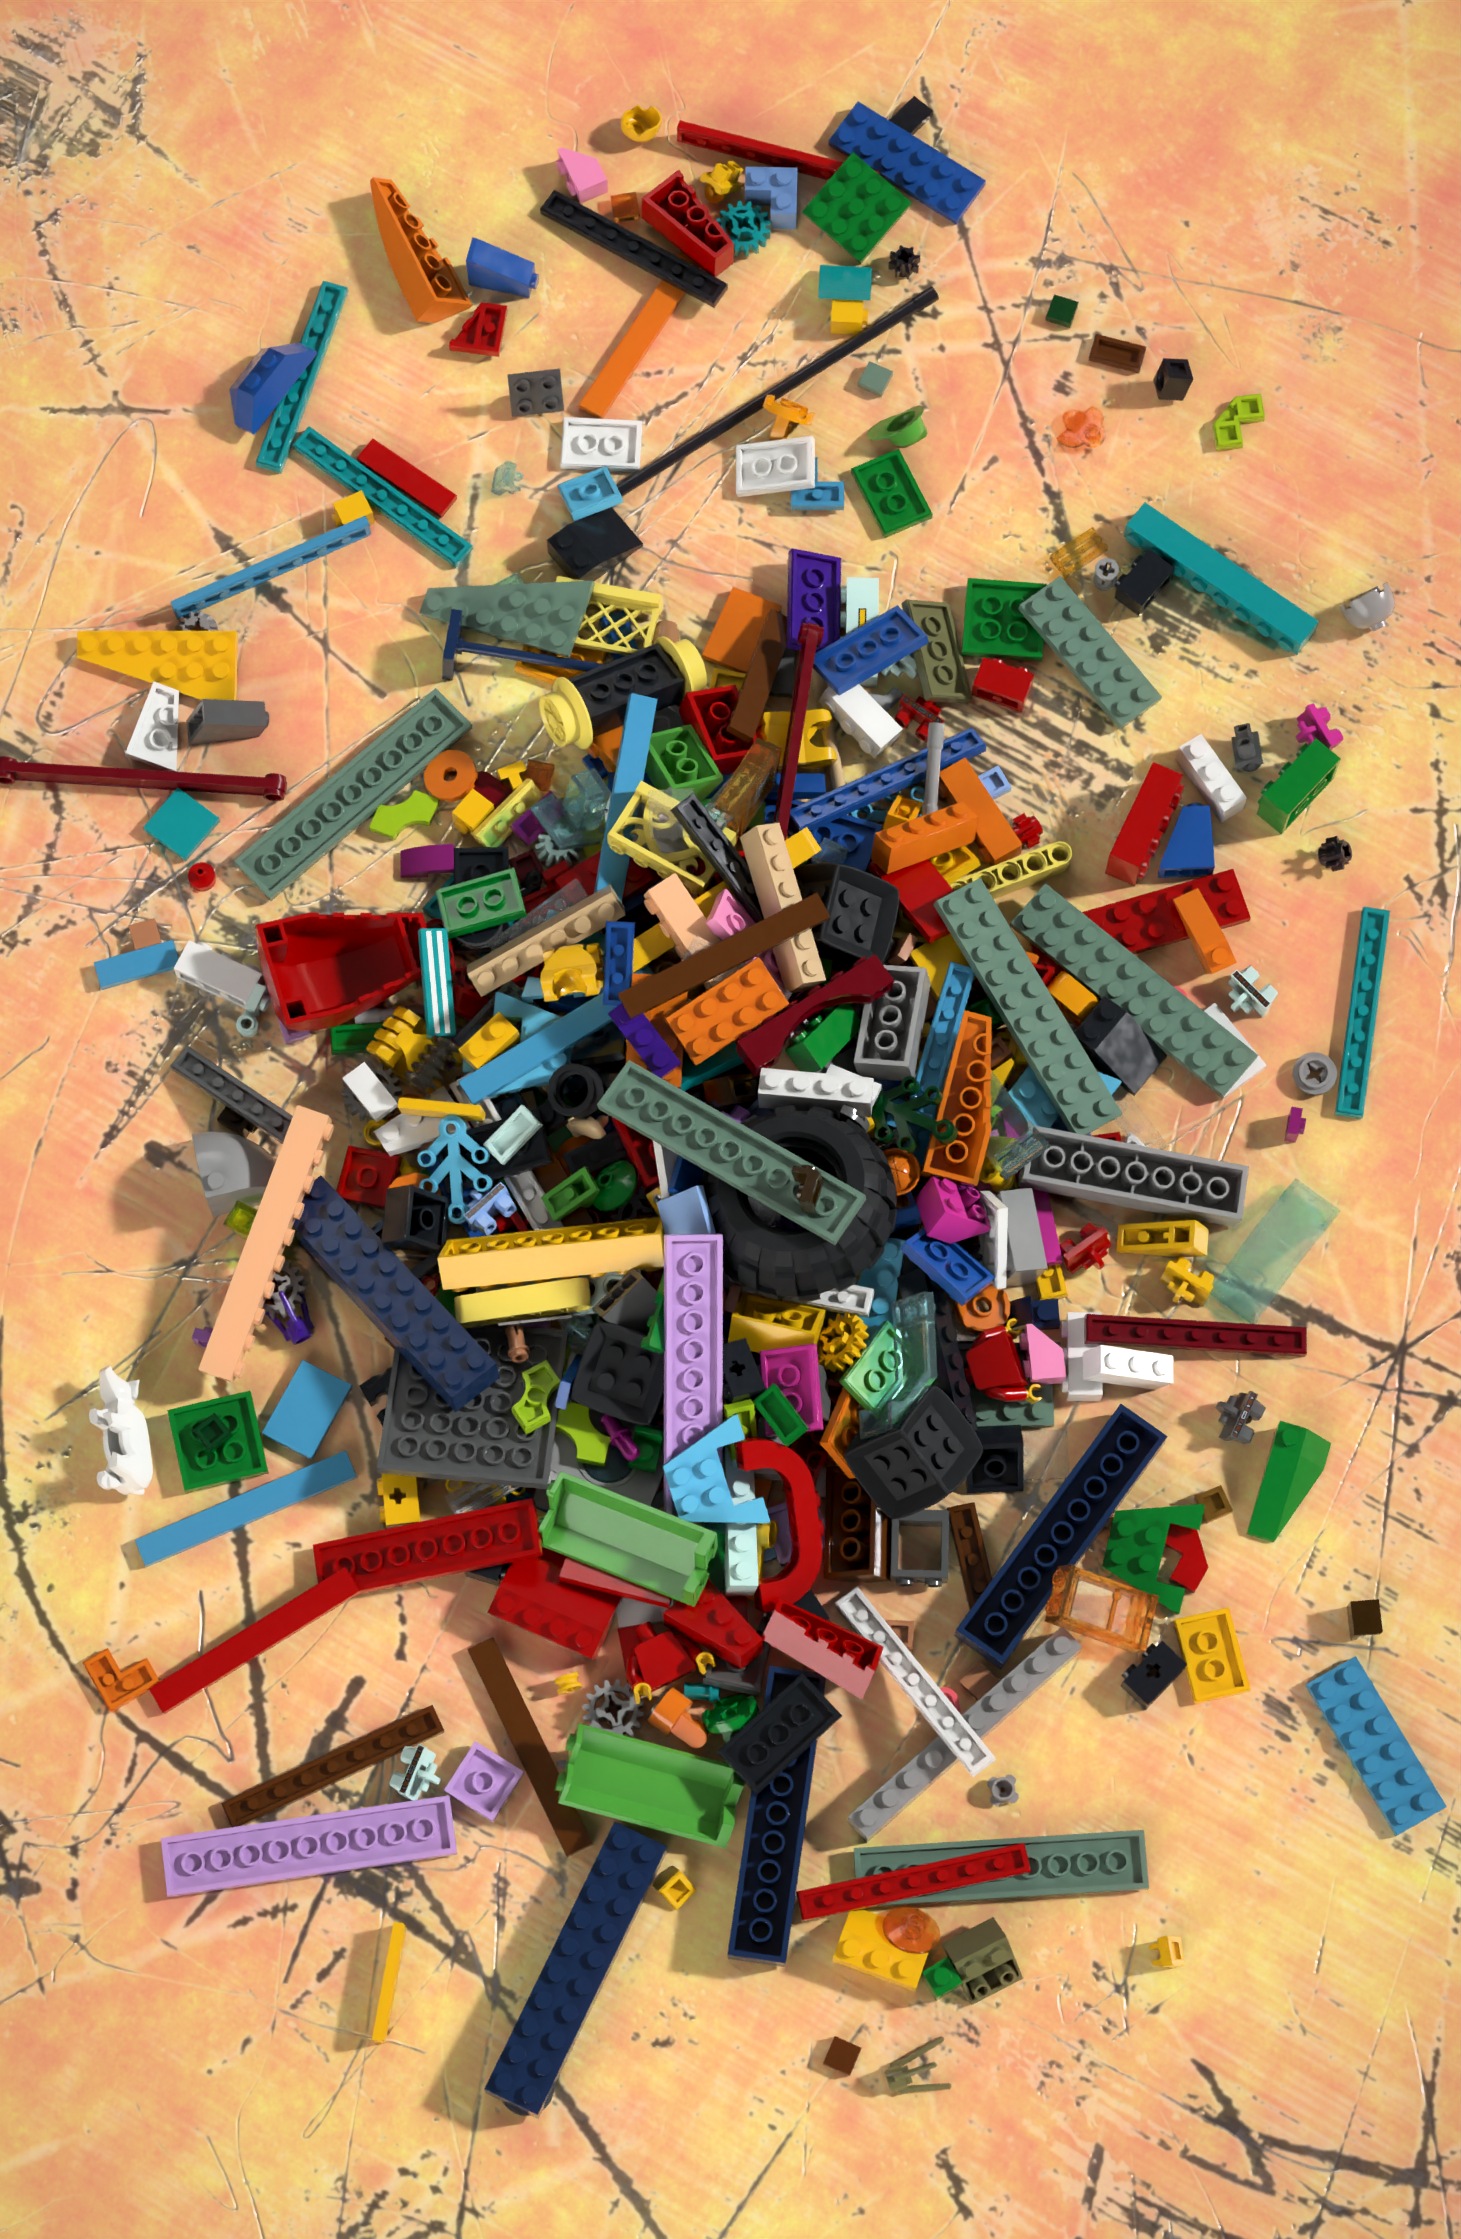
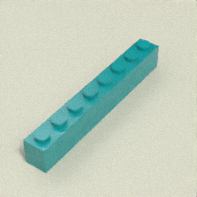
[1124,502,1319,655]

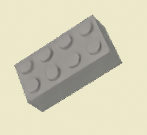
[854,965,931,1081]

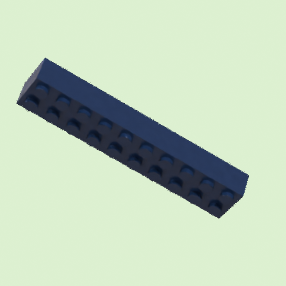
[292,1176,500,1412]
[954,1404,1168,1669]
[727,1665,826,1967]
[484,1821,667,2119]

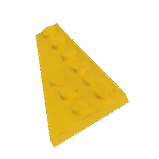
[77,631,238,700]

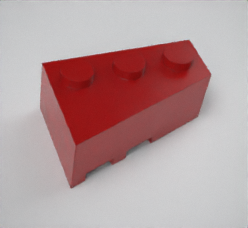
[663,1579,763,1669]

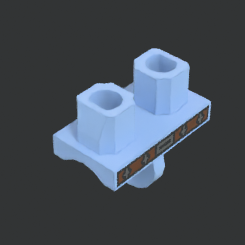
[463,1182,517,1236]

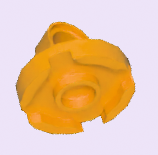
[763,395,815,441]

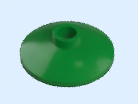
[592,1160,638,1212]

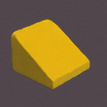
[652,1866,697,1910]

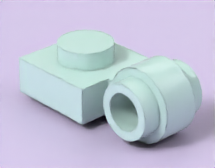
[236,983,271,1038]

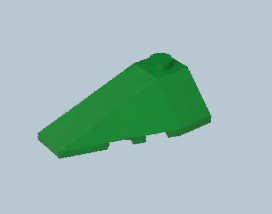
[1247,1421,1331,1542]

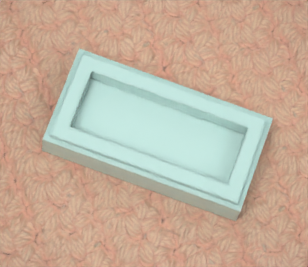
[483,1104,543,1165]

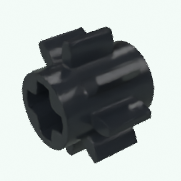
[888,245,920,280]
[1318,836,1352,872]

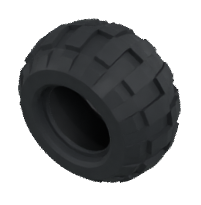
[700,1105,897,1302]

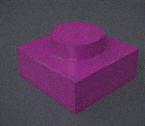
[1284,1107,1306,1143]

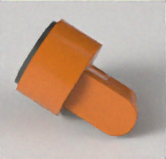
[647,1687,709,1748]

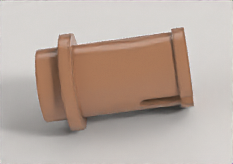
[505,1324,530,1363]

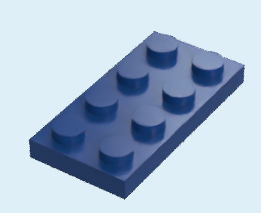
[813,605,929,696]

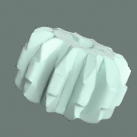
[535,824,582,869]

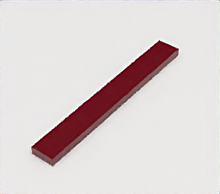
[1084,1314,1307,1357]

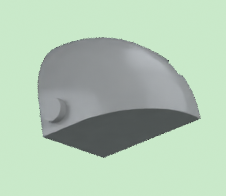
[192,1131,276,1217]

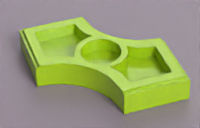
[369,790,440,840]
[512,1360,560,1434]
[556,1402,611,1467]

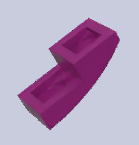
[400,844,454,878]

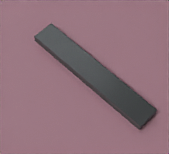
[170,1045,293,1144]

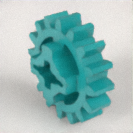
[716,201,771,257]

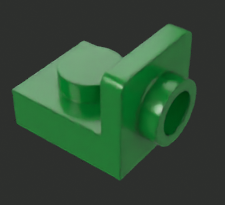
[627,1425,664,1474]

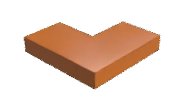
[82,1648,160,1713]

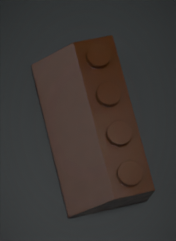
[824,1466,892,1583]

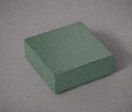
[858,361,893,397]

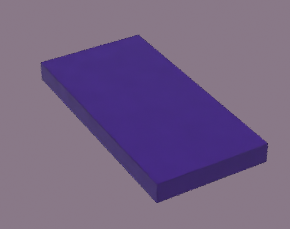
[787,548,841,653]

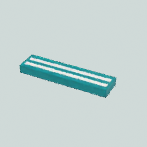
[418,928,456,1038]

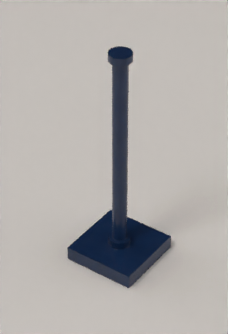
[442,609,609,680]

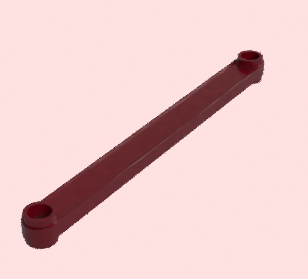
[773,622,824,841]
[0,756,287,801]

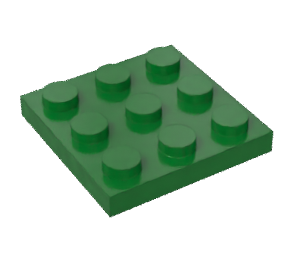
[802,152,912,264]
[962,578,1047,662]
[167,1390,269,1493]

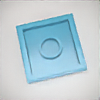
[557,466,623,521]

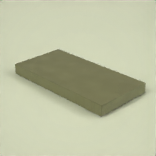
[901,599,973,703]

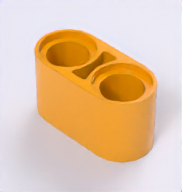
[1047,971,1099,1025]

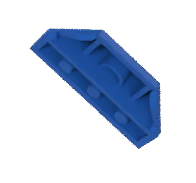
[229,343,318,435]

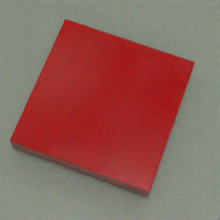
[336,1145,402,1210]

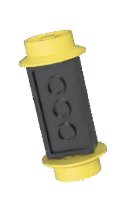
[539,636,707,749]

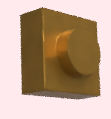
[1194,1485,1233,1524]

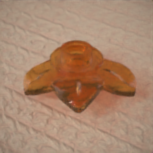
[1057,406,1106,448]

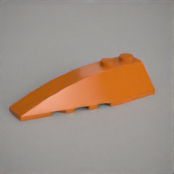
[370,177,472,323]
[920,1010,992,1186]

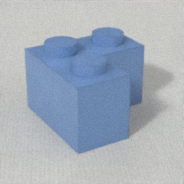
[745,167,797,229]

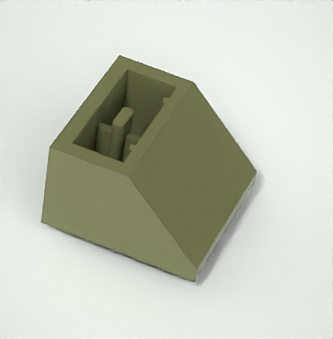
[942,1917,1023,2005]

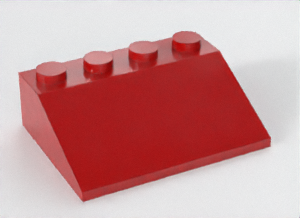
[487,1547,624,1661]

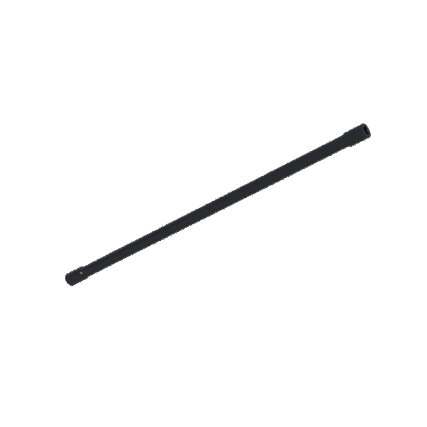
[616,286,939,497]

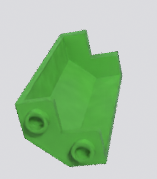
[538,1471,718,1607]
[555,1723,744,1848]

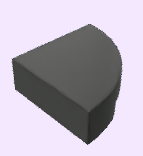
[840,1104,870,1133]

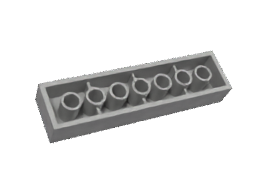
[1017,1125,1249,1227]

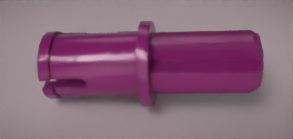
[600,1414,640,1462]

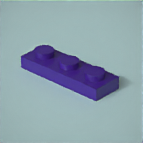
[608,1003,681,1079]

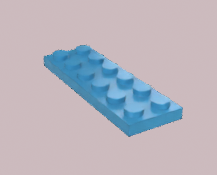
[1306,1656,1447,1836]

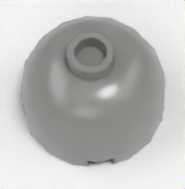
[1339,582,1395,631]

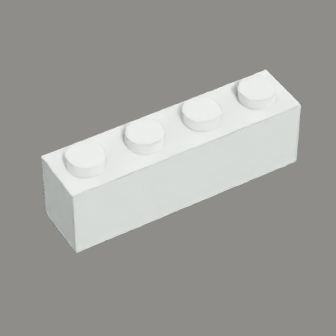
[758,1068,874,1118]

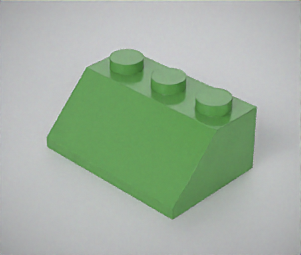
[645,724,723,802]

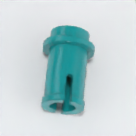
[684,1682,720,1704]

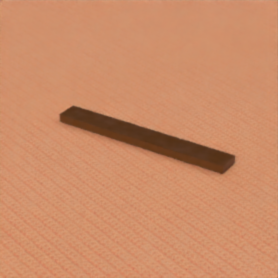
[618,893,830,1020]
[467,1637,593,1857]
[221,1705,445,1827]

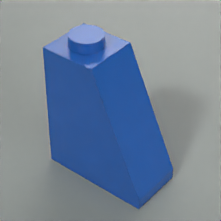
[466,237,539,298]
[1158,803,1215,878]

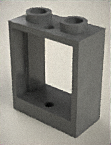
[890,1510,949,1588]

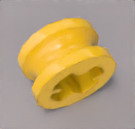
[554,1672,582,1695]

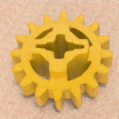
[817,1312,869,1372]

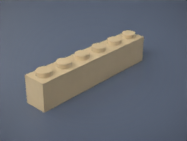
[740,823,826,994]
[467,885,625,997]

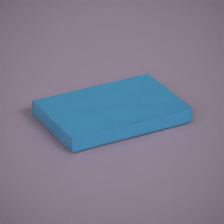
[262,1360,352,1460]

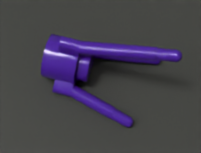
[266,1284,315,1345]

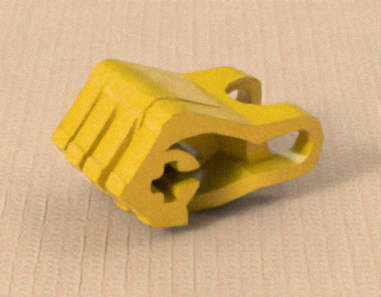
[751,709,837,773]
[540,943,604,1002]
[366,1006,463,1096]

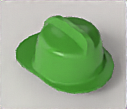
[867,405,928,447]

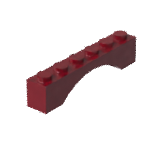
[736,954,894,1077]

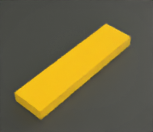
[372,1922,407,2044]

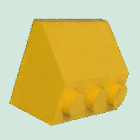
[728,1292,826,1353]
[832,1909,934,1992]

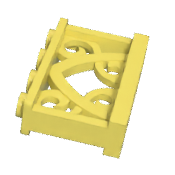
[607,781,737,895]

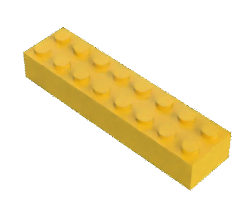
[437,1217,665,1292]

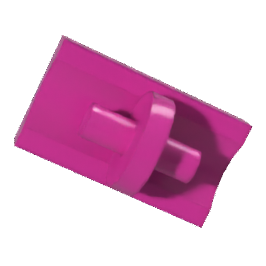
[1296,703,1344,750]

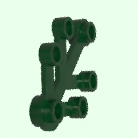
[872,1076,958,1154]

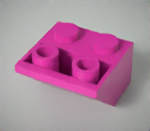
[915,1175,991,1244]

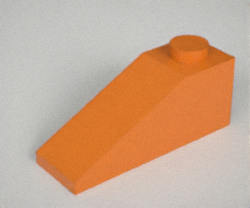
[1172,888,1237,974]

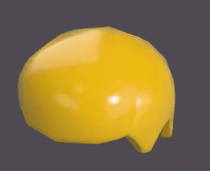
[620,105,662,142]

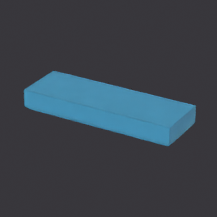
[94,940,179,990]

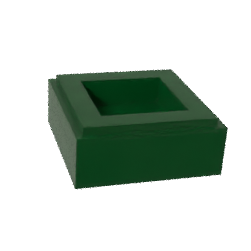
[1045,294,1079,328]
[192,1412,233,1453]

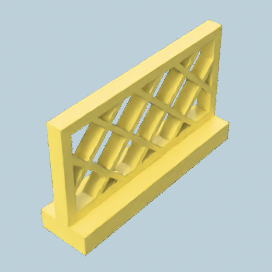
[556,576,663,655]

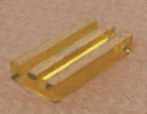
[1050,527,1109,579]

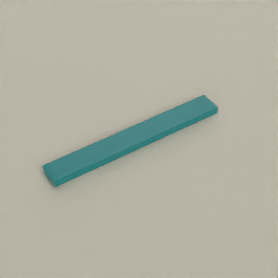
[256,281,348,473]
[292,426,473,568]
[1335,907,1390,1119]

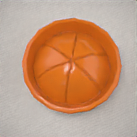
[883,1148,921,1196]

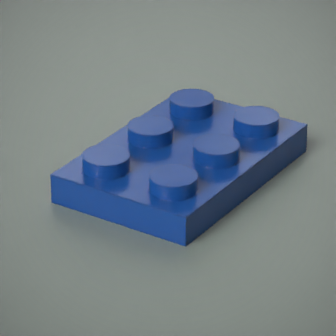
[900,1228,995,1306]

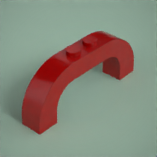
[734,1437,824,1613]

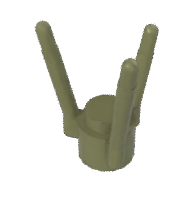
[884,2036,951,2095]

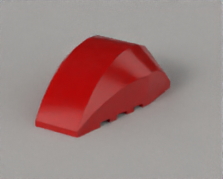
[255,912,427,1031]

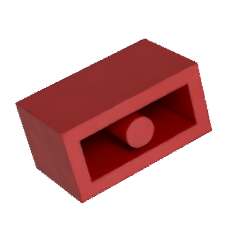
[972,657,1034,712]

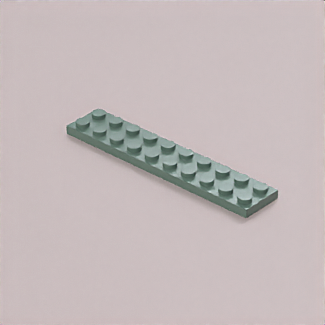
[234,688,472,901]
[933,878,1122,1135]
[1010,883,1258,1099]
[597,1060,866,1245]
[853,1830,1149,1907]

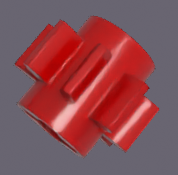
[1012,813,1043,849]

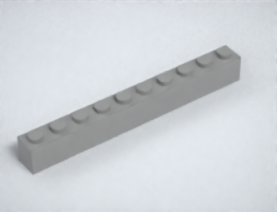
[847,1626,1082,1843]

